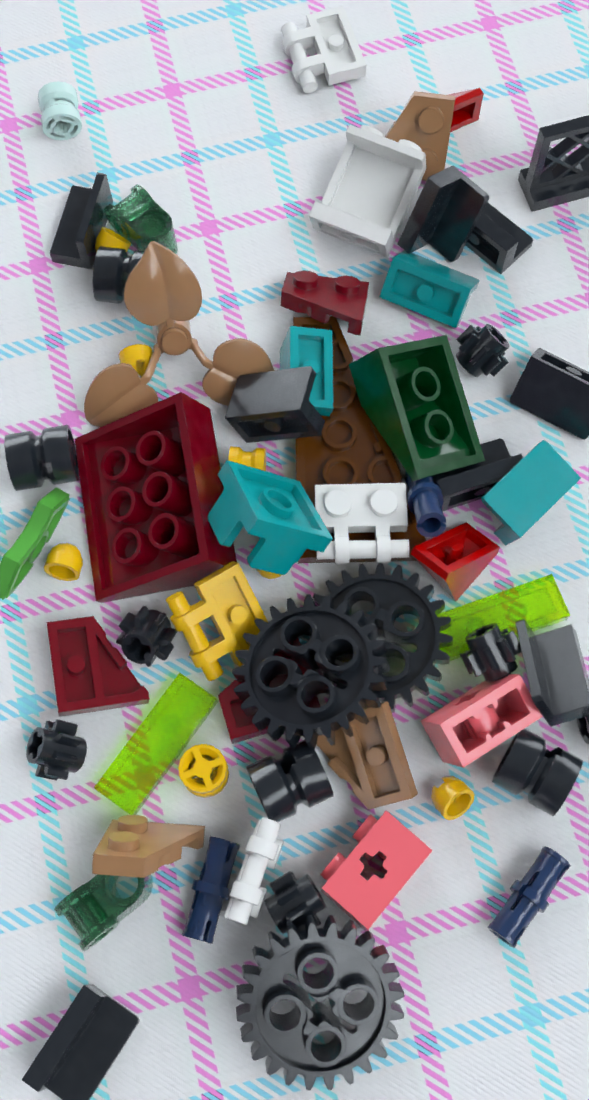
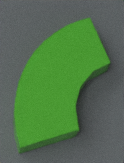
[0,487,70,600]

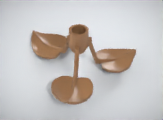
[84,241,275,427]

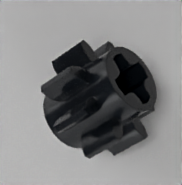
[456,324,509,377]
[116,606,177,667]
[459,623,522,682]
[26,719,87,781]
[264,871,327,934]

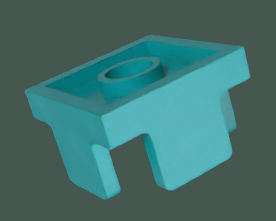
[208,460,333,575]

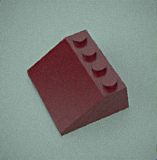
[75,392,237,603]

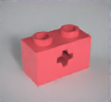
[420,674,543,768]
[320,810,433,931]

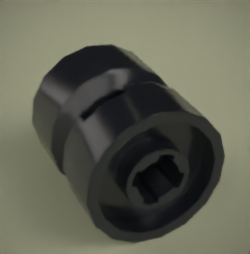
[92,246,145,304]
[4,425,79,491]
[492,729,583,816]
[246,739,334,822]

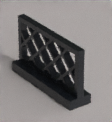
[518,115,589,212]

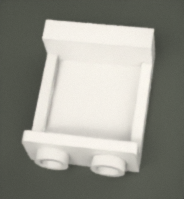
[309,125,427,258]

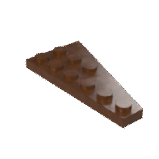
[293,316,427,564]

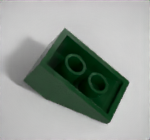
[349,335,485,481]

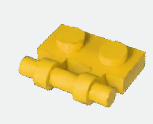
[166,561,268,681]

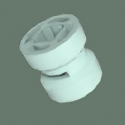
[38,81,82,140]

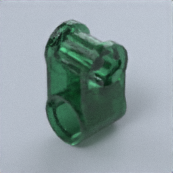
[104,184,178,254]
[54,874,153,951]

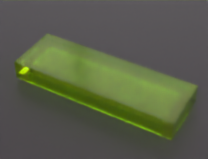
[437,574,570,665]
[94,672,218,815]

